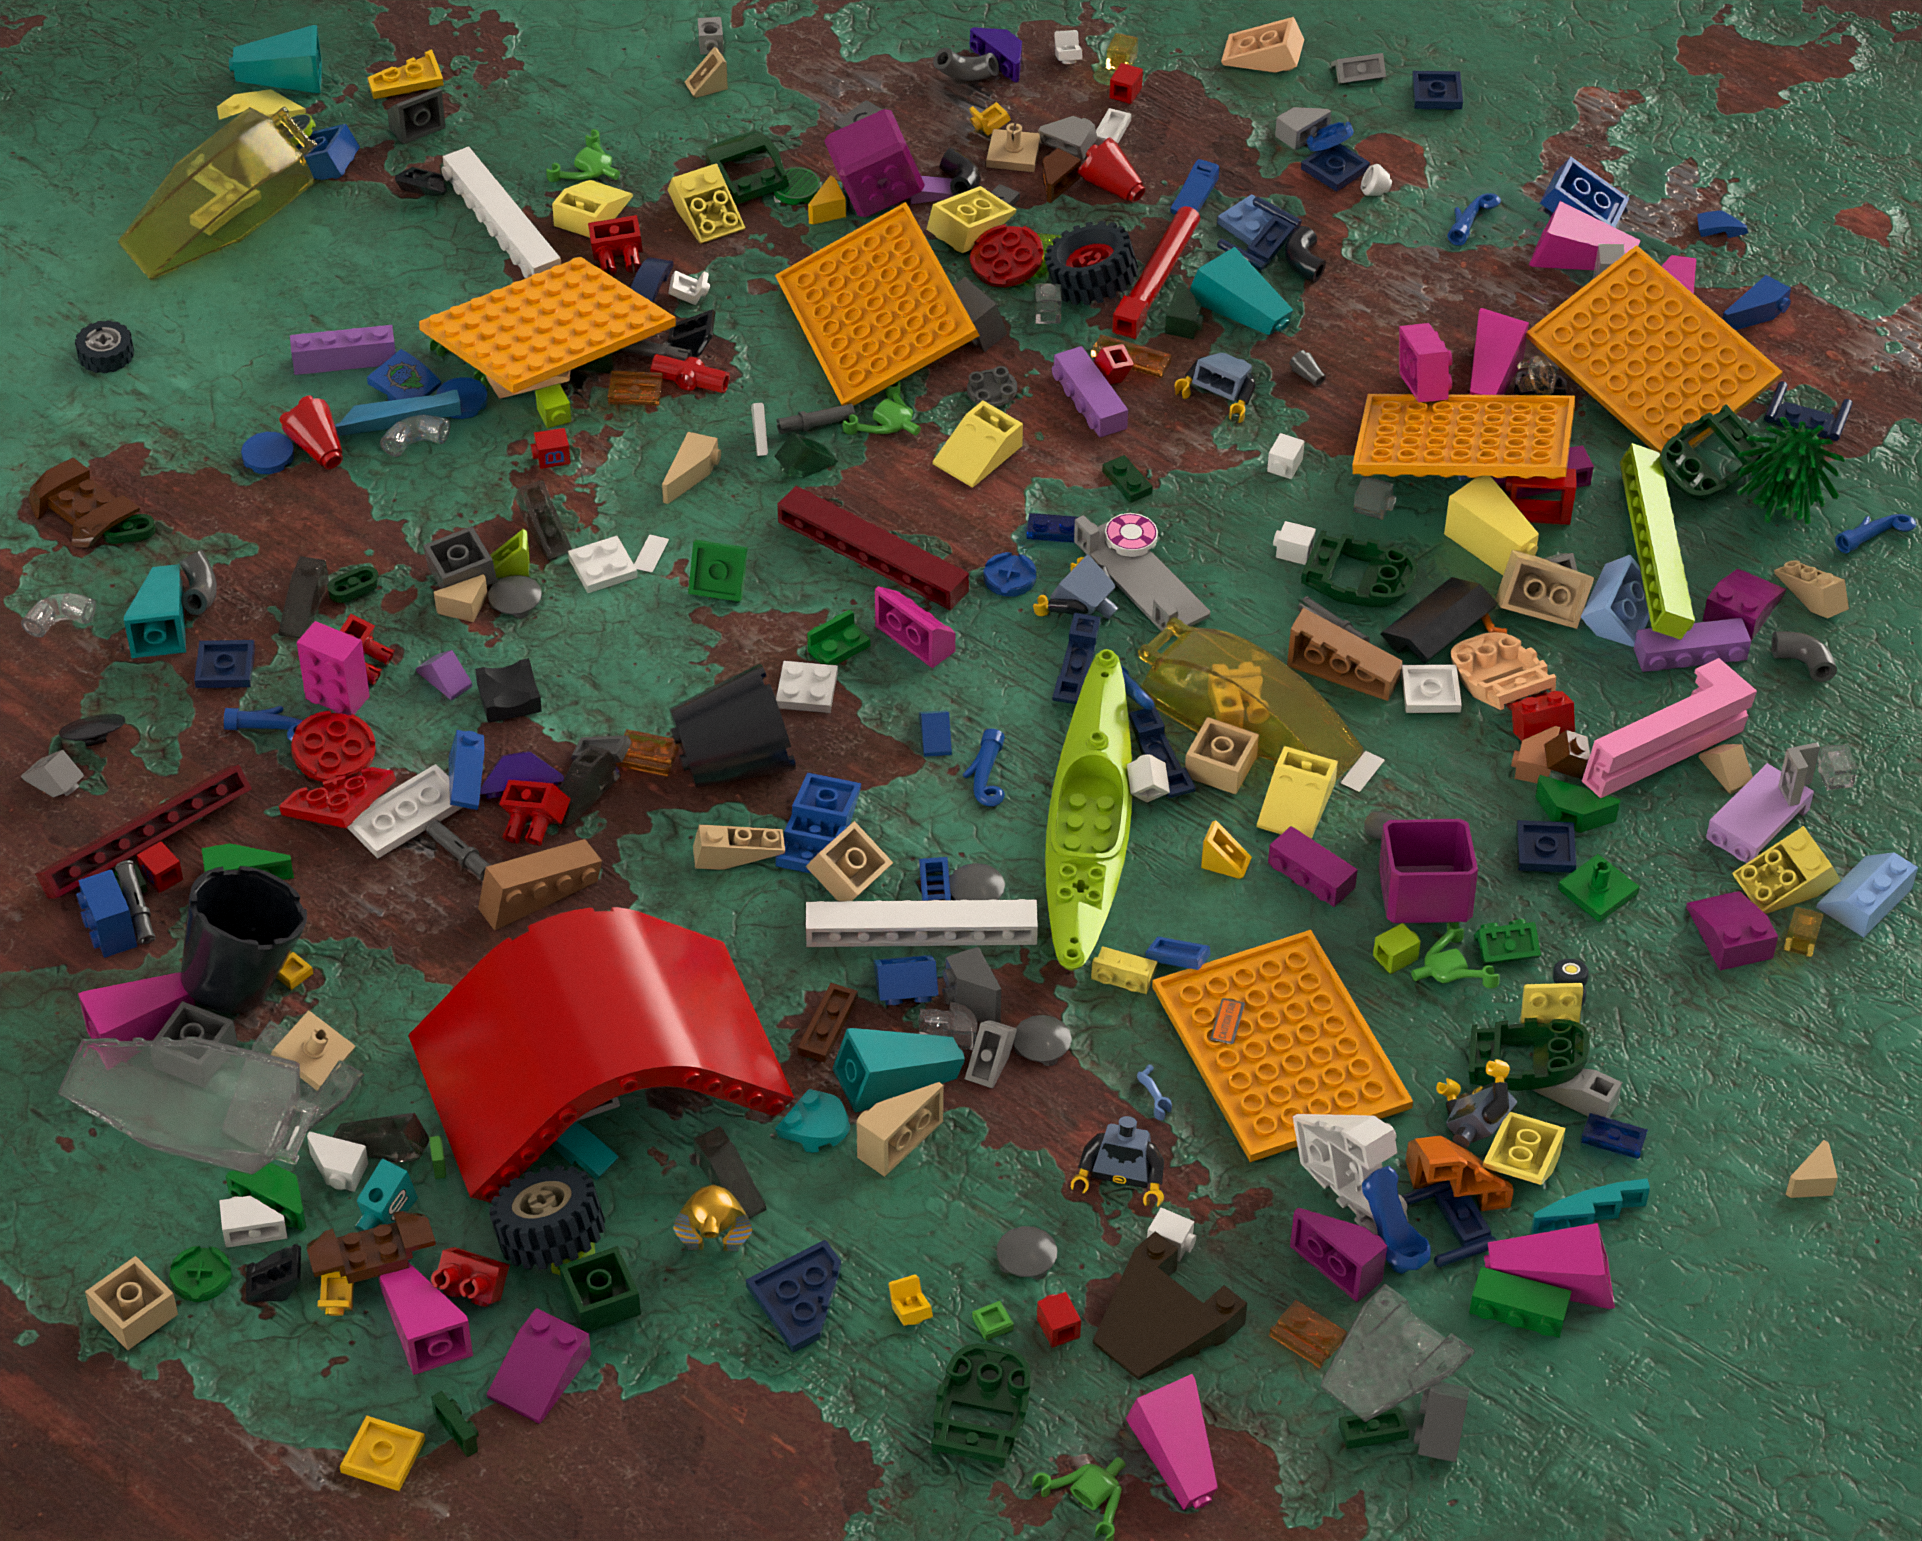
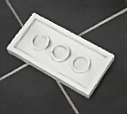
[347,764,463,858]

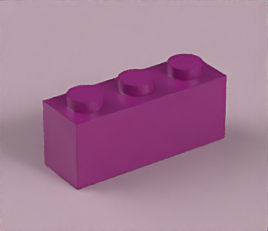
[1268,826,1358,907]

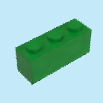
[1469,1267,1572,1338]

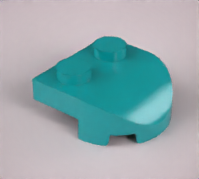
[775,1089,850,1153]

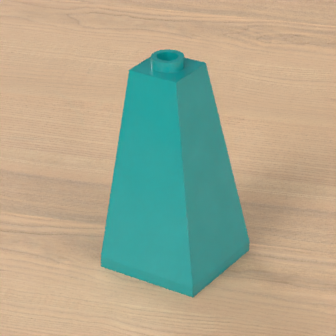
[229,25,322,93]
[1186,247,1293,335]
[124,564,186,658]
[832,1028,965,1112]

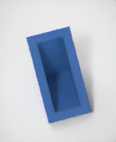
[919,710,952,757]

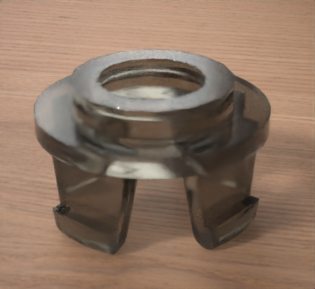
[1517,355,1556,395]

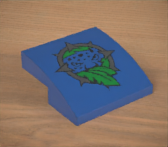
[367,349,441,401]

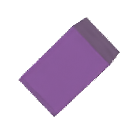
[416,650,472,701]

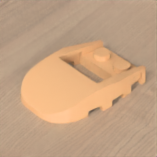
[1451,632,1556,710]

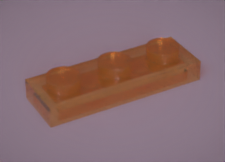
[1091,334,1172,378]

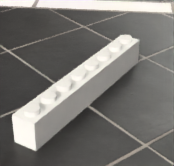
[441,147,561,278]
[806,899,1038,947]

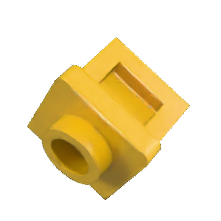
[969,102,1011,136]
[317,1272,354,1316]
[888,1275,933,1326]

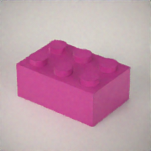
[1399,323,1452,403]
[297,621,370,716]

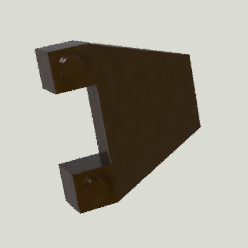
[1093,1231,1247,1380]

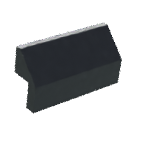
[1380,577,1498,664]

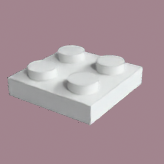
[568,536,637,593]
[776,661,838,713]
[1401,665,1462,713]

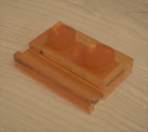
[608,371,663,406]
[614,729,680,776]
[1269,1300,1347,1368]

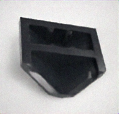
[395,167,447,196]
[668,309,716,358]
[246,1244,301,1302]

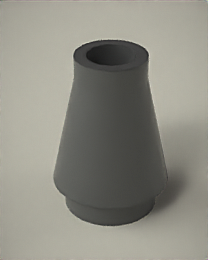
[1289,350,1326,387]

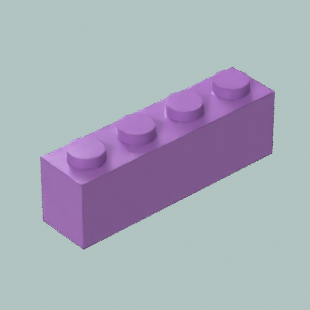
[290,325,396,375]
[1052,346,1128,437]
[1634,618,1751,672]

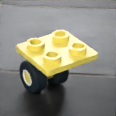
[1520,959,1589,1024]

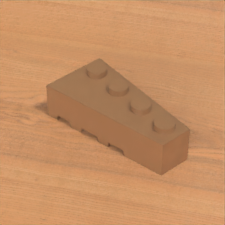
[1287,608,1402,701]
[478,839,602,931]

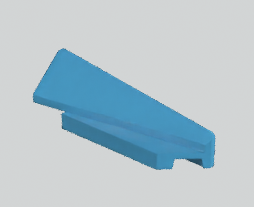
[335,390,461,436]

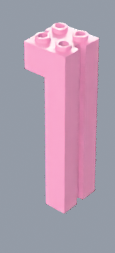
[1582,658,1757,798]

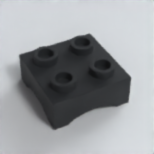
[475,658,542,723]

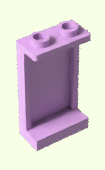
[1706,763,1814,863]

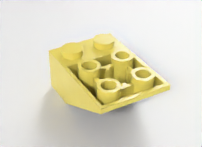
[668,163,745,244]
[552,180,633,238]
[933,401,1023,488]
[1256,746,1338,839]
[1732,826,1841,914]

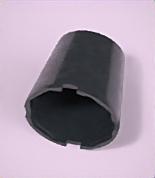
[669,663,796,788]
[181,866,307,1013]

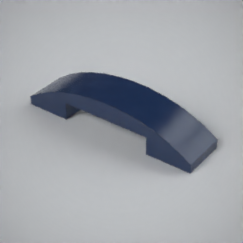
[631,257,673,303]
[1052,613,1101,704]
[1129,706,1196,798]

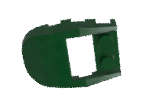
[705,131,789,205]
[1659,404,1764,500]
[1301,530,1418,607]
[1468,1018,1590,1091]
[931,1343,1031,1468]

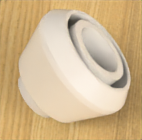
[1361,164,1392,196]

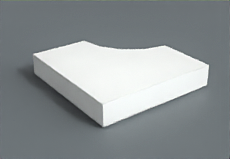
[751,403,768,456]

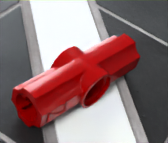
[650,354,730,394]

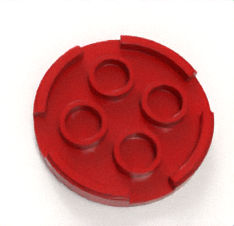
[969,224,1044,287]
[291,710,375,782]

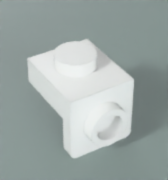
[1054,30,1082,64]
[668,271,710,305]

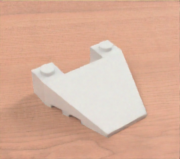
[1293,1114,1408,1235]

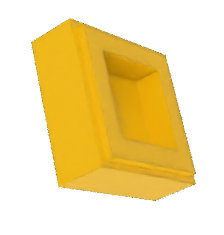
[277,952,313,990]

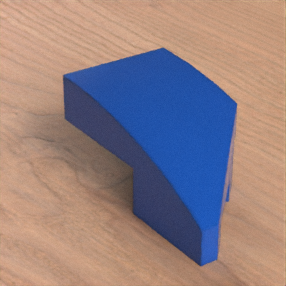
[1697,210,1748,238]

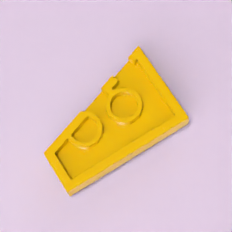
[367,49,444,99]

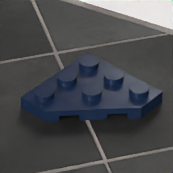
[746,1240,841,1353]

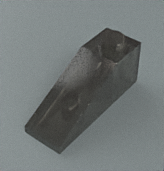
[515,480,572,561]
[278,556,329,639]
[333,1112,429,1163]
[694,1126,767,1219]

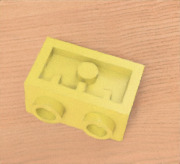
[1091,946,1157,994]

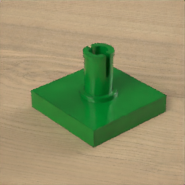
[688,540,748,602]
[1558,854,1640,922]

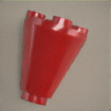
[1077,137,1146,203]
[279,395,343,469]

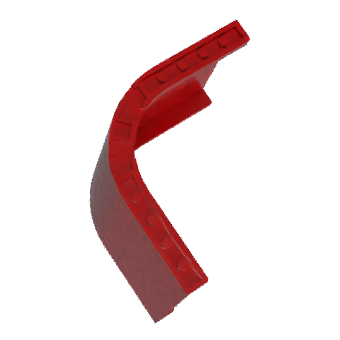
[408,907,795,1203]

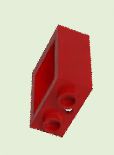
[1505,468,1576,525]

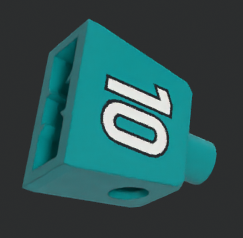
[355,1158,418,1232]

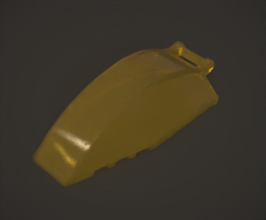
[118,106,318,280]
[1138,617,1364,780]

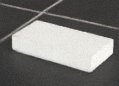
[1094,108,1131,145]

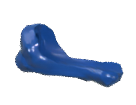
[1362,1166,1431,1274]

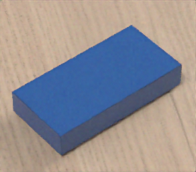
[1170,171,1215,215]
[1145,937,1211,970]

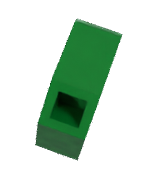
[1535,775,1621,833]
[225,1163,307,1231]

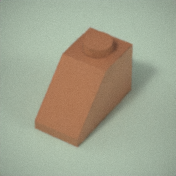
[1511,726,1560,783]

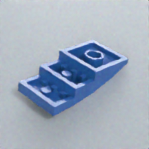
[776,773,861,874]

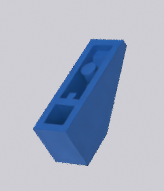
[1722,275,1791,330]
[448,730,484,810]

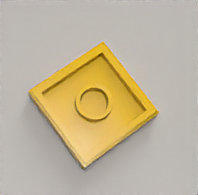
[340,1415,426,1491]

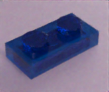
[1026,513,1079,543]
[1581,1113,1648,1159]

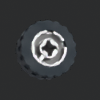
[75,320,134,373]

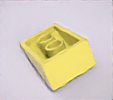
[217,89,306,132]
[926,186,1017,253]
[1482,1112,1566,1185]

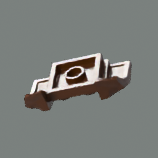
[29,457,140,548]
[307,1211,436,1284]

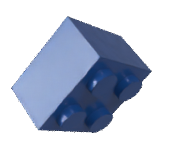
[76,869,138,958]

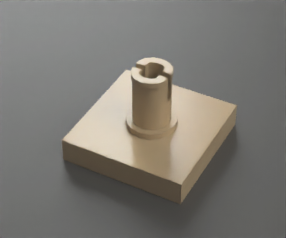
[986,123,1041,172]
[271,1010,356,1091]

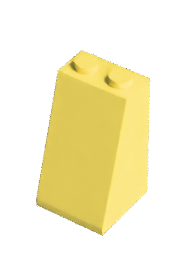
[1444,476,1539,575]

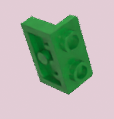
[807,610,871,665]
[1474,919,1541,965]

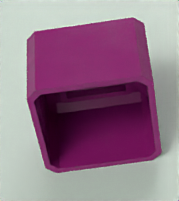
[824,109,925,217]
[1379,819,1478,924]

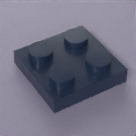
[1412,71,1463,110]
[1301,144,1370,192]
[194,640,255,688]
[1516,820,1577,873]

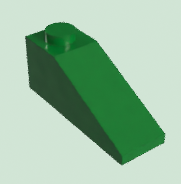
[201,844,294,880]

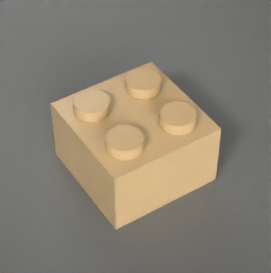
[1185,717,1259,794]
[805,821,893,902]
[85,1256,178,1350]

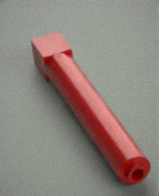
[1112,206,1200,339]

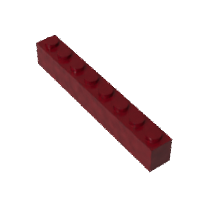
[777,486,969,611]
[35,764,252,899]

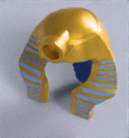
[674,1185,752,1251]

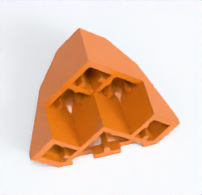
[1405,1136,1514,1211]

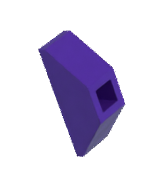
[969,27,1022,83]
[480,751,564,798]

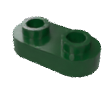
[102,514,156,544]
[327,566,379,603]

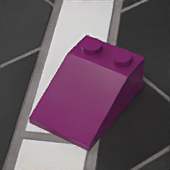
[1702,569,1786,642]
[1686,891,1778,971]
[1290,1208,1387,1302]
[486,1308,591,1424]

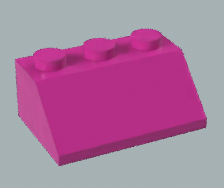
[875,586,956,668]

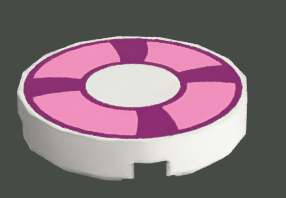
[1105,513,1158,557]

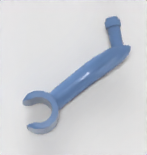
[1137,1065,1172,1121]

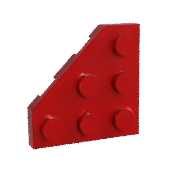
[278,767,396,828]

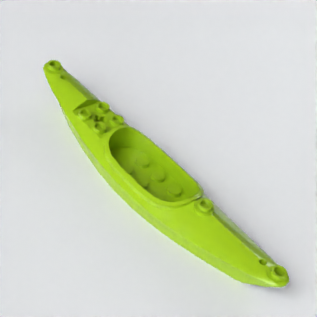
[1045,649,1132,971]

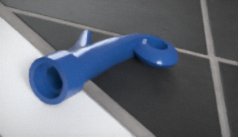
[1448,193,1501,246]
[1835,514,1916,554]
[1121,665,1155,710]
[224,706,303,741]
[963,729,1005,807]

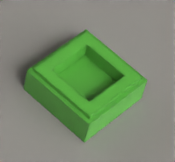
[429,1136,447,1179]
[972,1301,1014,1341]

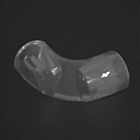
[380,415,450,457]
[21,593,96,638]

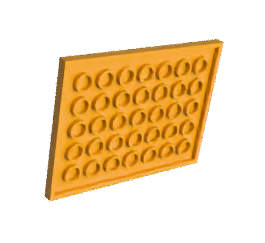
[775,202,980,406]
[1526,245,1783,455]
[419,257,676,394]
[1352,394,1575,479]
[1152,930,1413,1162]

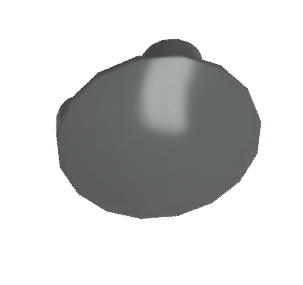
[967,366,1018,407]
[488,575,542,619]
[949,863,1005,901]
[1014,1015,1072,1066]
[997,1226,1057,1280]

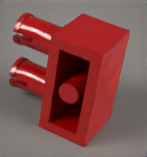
[588,215,643,276]
[339,614,395,685]
[1506,690,1575,741]
[499,780,571,846]
[431,1247,510,1306]

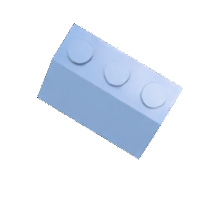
[1581,555,1650,647]
[1816,852,1918,938]

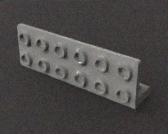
[1074,515,1210,638]

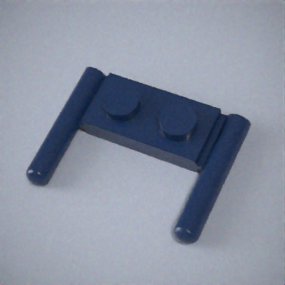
[1217,197,1302,271]
[1764,381,1853,441]
[1401,1180,1497,1267]

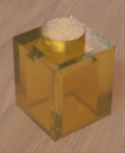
[1106,33,1138,70]
[1784,906,1824,957]

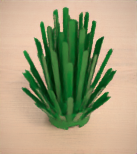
[1737,417,1845,525]

